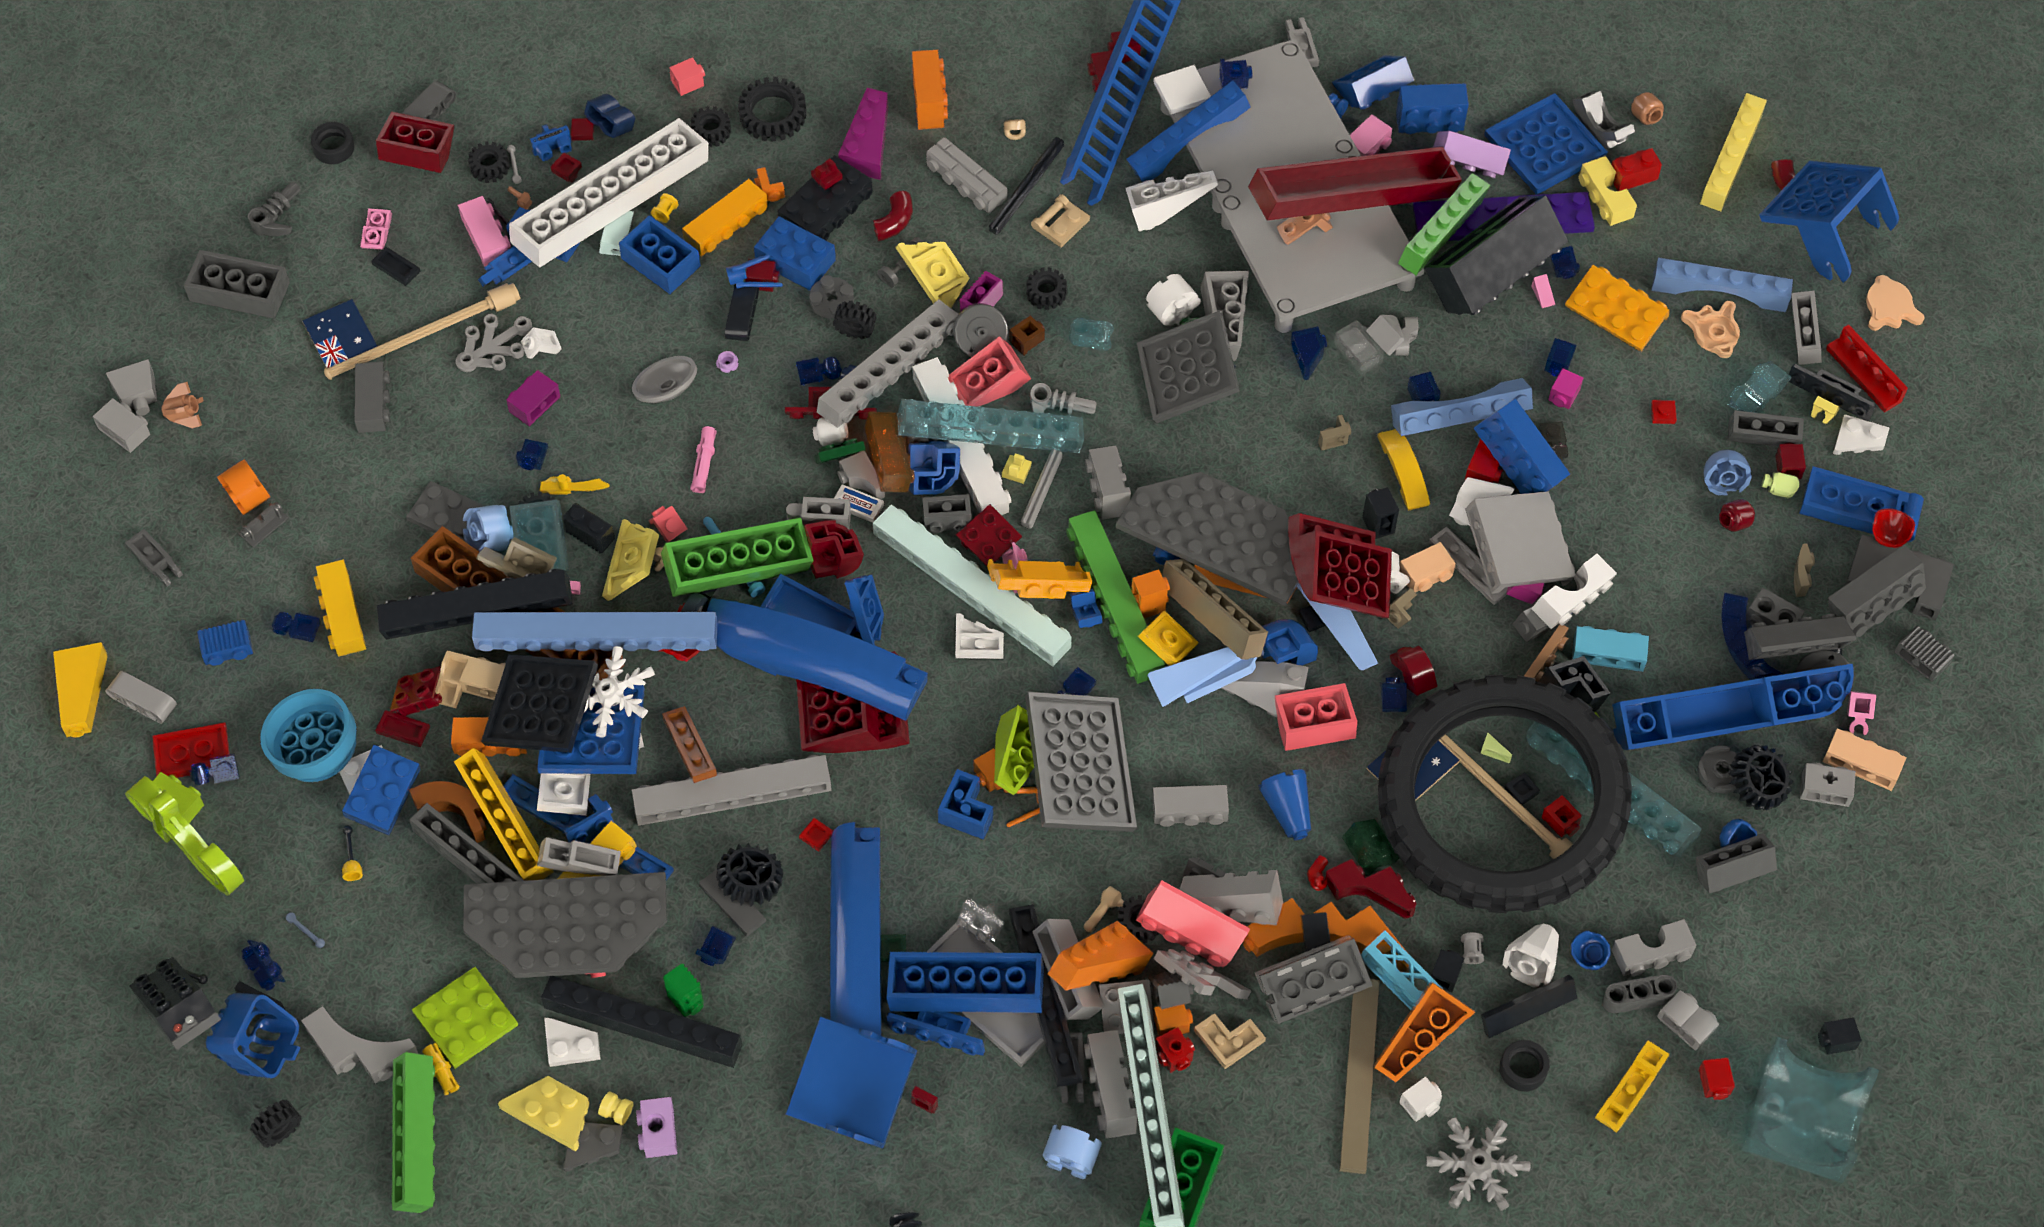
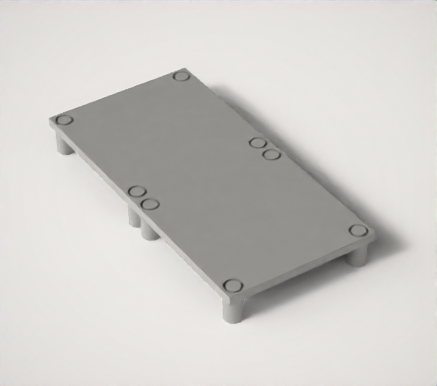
[1156,38,1424,333]

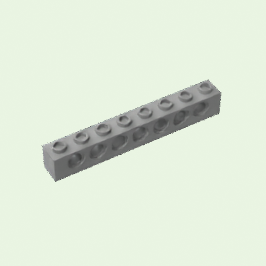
[817,300,958,428]

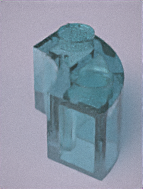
[1728,361,1792,413]

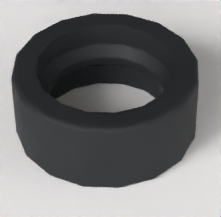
[311,122,354,164]
[1500,1040,1550,1092]

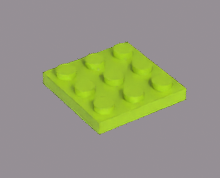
[412,967,518,1069]

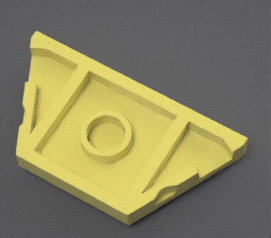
[896,242,970,308]
[602,519,659,601]
[498,1076,589,1151]

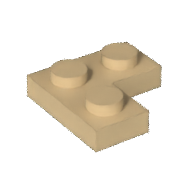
[1194,1013,1266,1069]

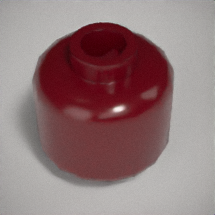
[1719,499,1755,532]

